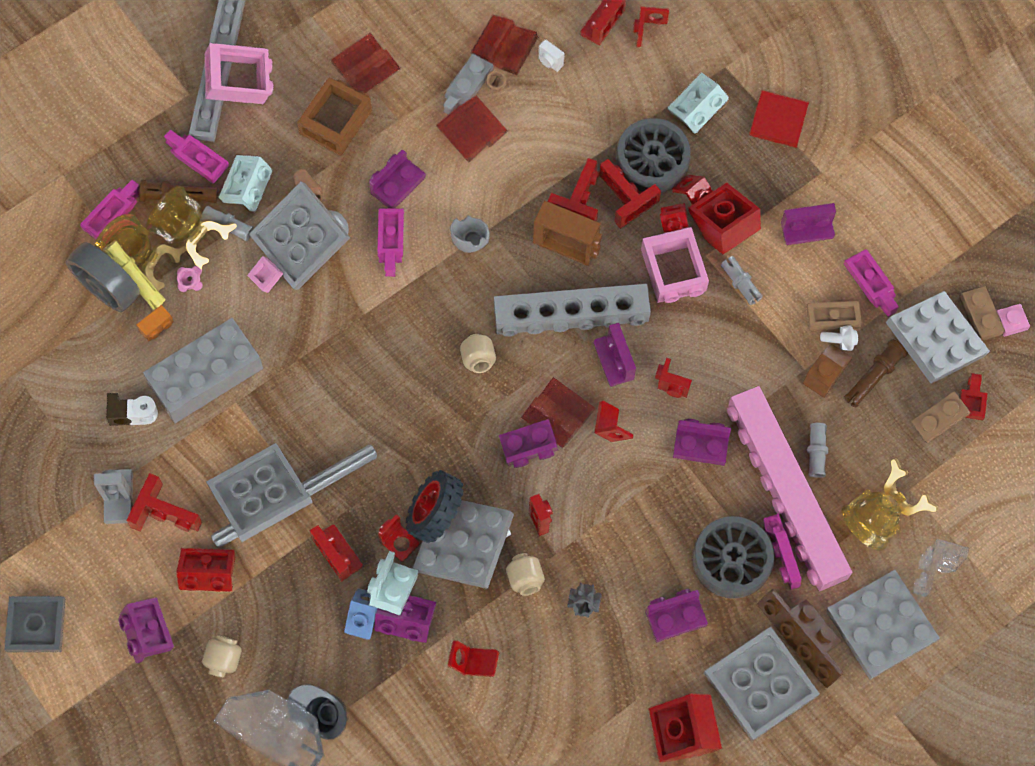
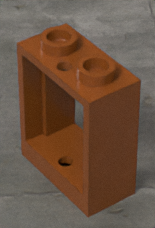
[297,77,372,156]
[533,200,603,266]

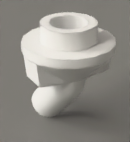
[820,325,858,351]

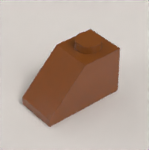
[803,344,853,398]

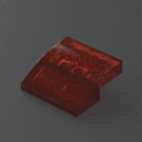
[471,15,539,75]
[331,32,401,93]
[436,95,508,162]
[521,377,596,448]

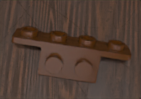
[757,589,843,688]

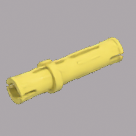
[103,240,166,310]

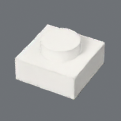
[539,39,564,72]

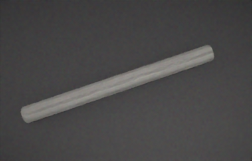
[211,445,377,548]

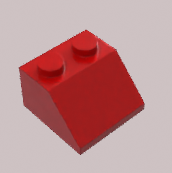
[688,182,761,255]
[648,694,722,763]

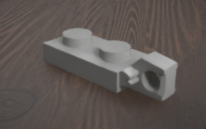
[443,54,493,116]

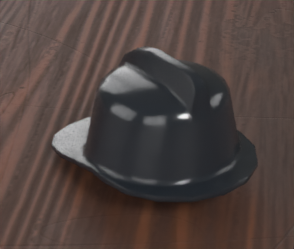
[287,684,349,740]

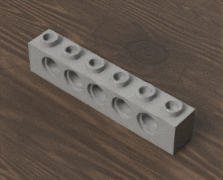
[494,284,651,336]

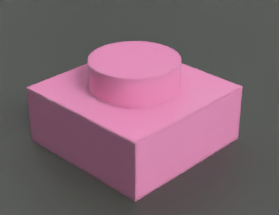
[247,256,283,293]
[997,304,1030,337]

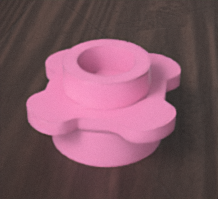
[177,266,203,292]

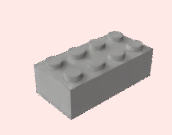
[143,318,263,423]

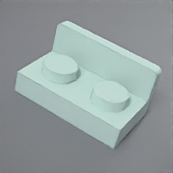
[668,72,729,133]
[219,155,272,211]
[367,551,418,615]

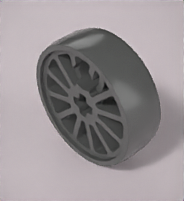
[616,118,691,193]
[66,242,140,312]
[692,516,774,599]

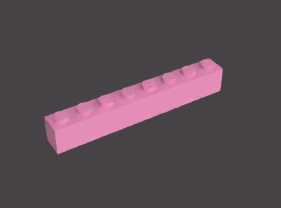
[727,386,853,592]

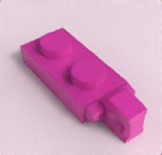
[164,130,229,184]
[80,180,140,243]
[377,208,404,277]
[844,249,899,317]
[763,514,802,590]

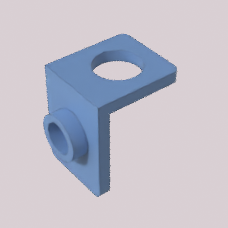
[344,589,377,639]

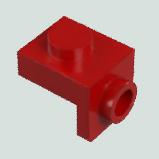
[660,203,689,233]
[655,357,692,398]

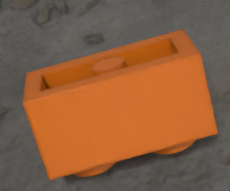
[136,305,174,341]

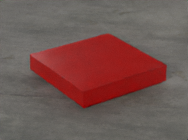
[749,90,809,148]

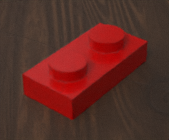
[529,493,553,537]

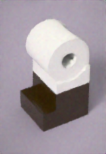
[106,393,158,426]

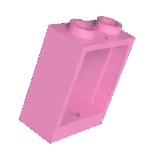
[204,43,273,104]
[641,227,709,303]

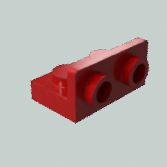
[580,0,626,46]
[309,524,363,582]
[176,548,236,592]

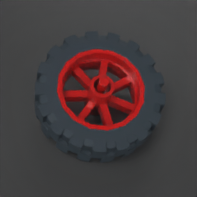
[406,470,464,543]

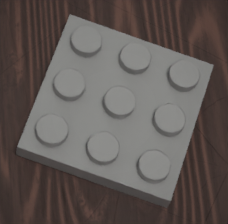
[249,182,351,290]
[886,291,990,384]
[207,443,313,542]
[413,500,514,589]
[826,570,940,680]
[704,627,820,741]

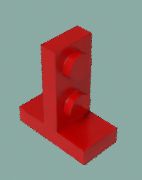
[548,158,600,222]
[599,159,661,229]
[126,473,202,532]

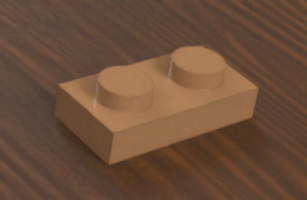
[960,286,1005,341]
[806,301,862,331]
[911,391,971,444]

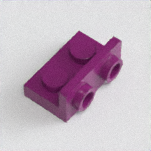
[369,149,426,208]
[781,203,836,245]
[594,323,636,387]
[499,419,559,468]
[673,419,731,466]
[645,589,708,643]
[374,595,436,643]
[119,597,174,663]

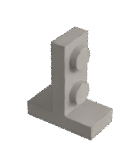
[94,469,133,524]

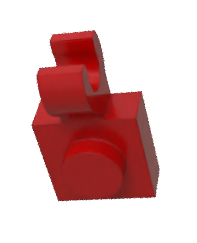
[959,373,988,421]

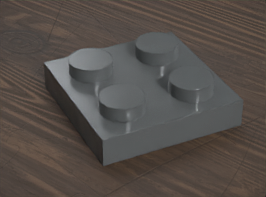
[4,596,66,652]

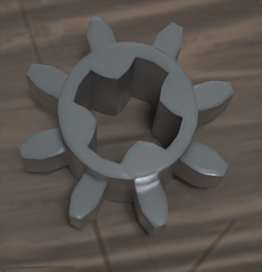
[567,583,601,618]

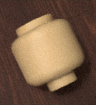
[460,334,496,373]
[506,553,545,596]
[202,635,242,678]

